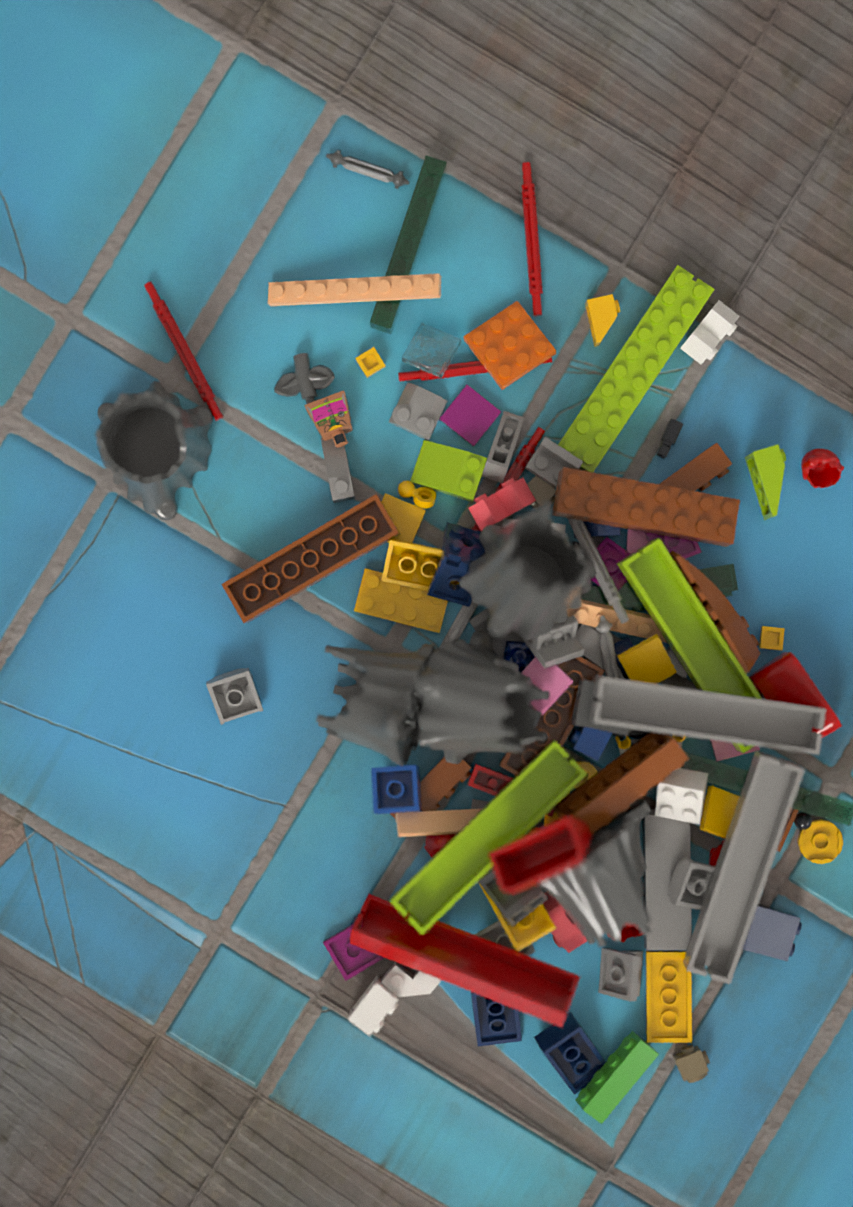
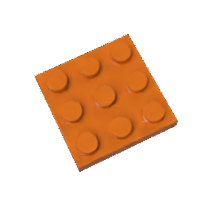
[463,301,556,390]

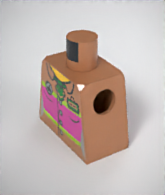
[305,390,353,448]

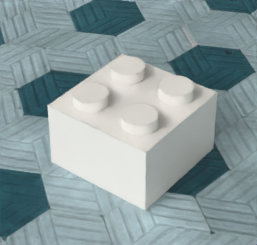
[655,768,708,825]
[348,976,399,1036]

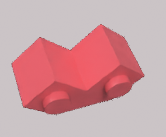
[468,478,536,531]
[542,891,587,953]

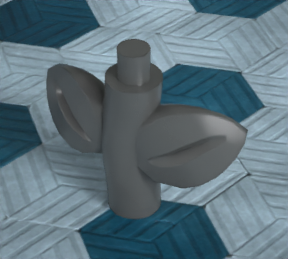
[274,353,335,404]

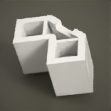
[680,300,740,364]
[381,962,441,997]

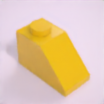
[585,294,620,347]

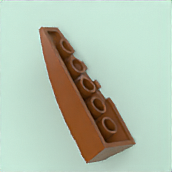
[670,551,761,674]

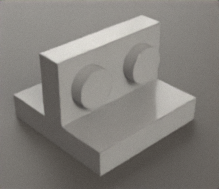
[525,437,583,488]
[522,616,585,669]
[598,948,643,1001]

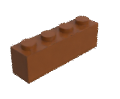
[658,443,732,492]
[391,756,471,819]

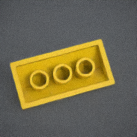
[381,539,460,591]

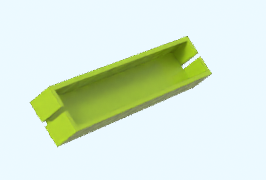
[558,265,715,472]
[617,538,762,753]
[390,740,587,935]

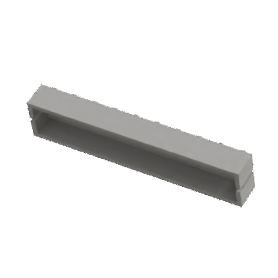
[589,675,826,755]
[683,750,805,984]

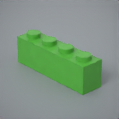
[575,1031,659,1124]

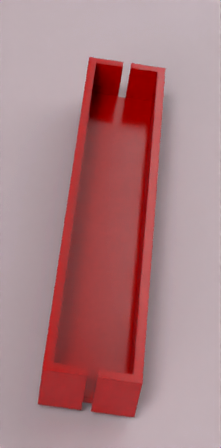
[350,894,580,1027]

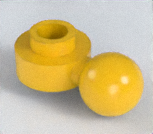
[398,480,436,509]

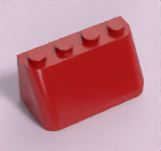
[748,652,842,738]
[488,816,592,894]

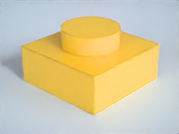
[355,347,386,378]
[759,626,785,651]

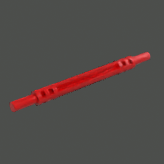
[521,162,543,316]
[144,282,223,421]
[398,357,552,382]
[464,427,545,547]

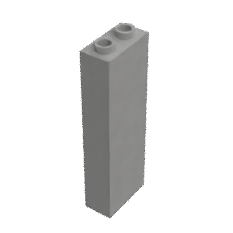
[642,809,692,950]

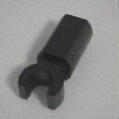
[657,419,683,459]

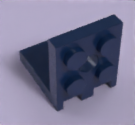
[427,522,485,607]

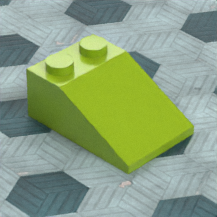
[410,440,487,503]
[745,444,786,520]

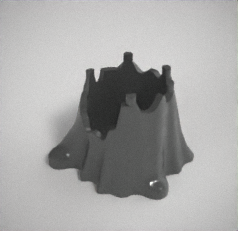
[95,381,213,520]
[460,502,597,640]
[415,630,550,764]
[317,644,435,766]
[536,800,651,947]

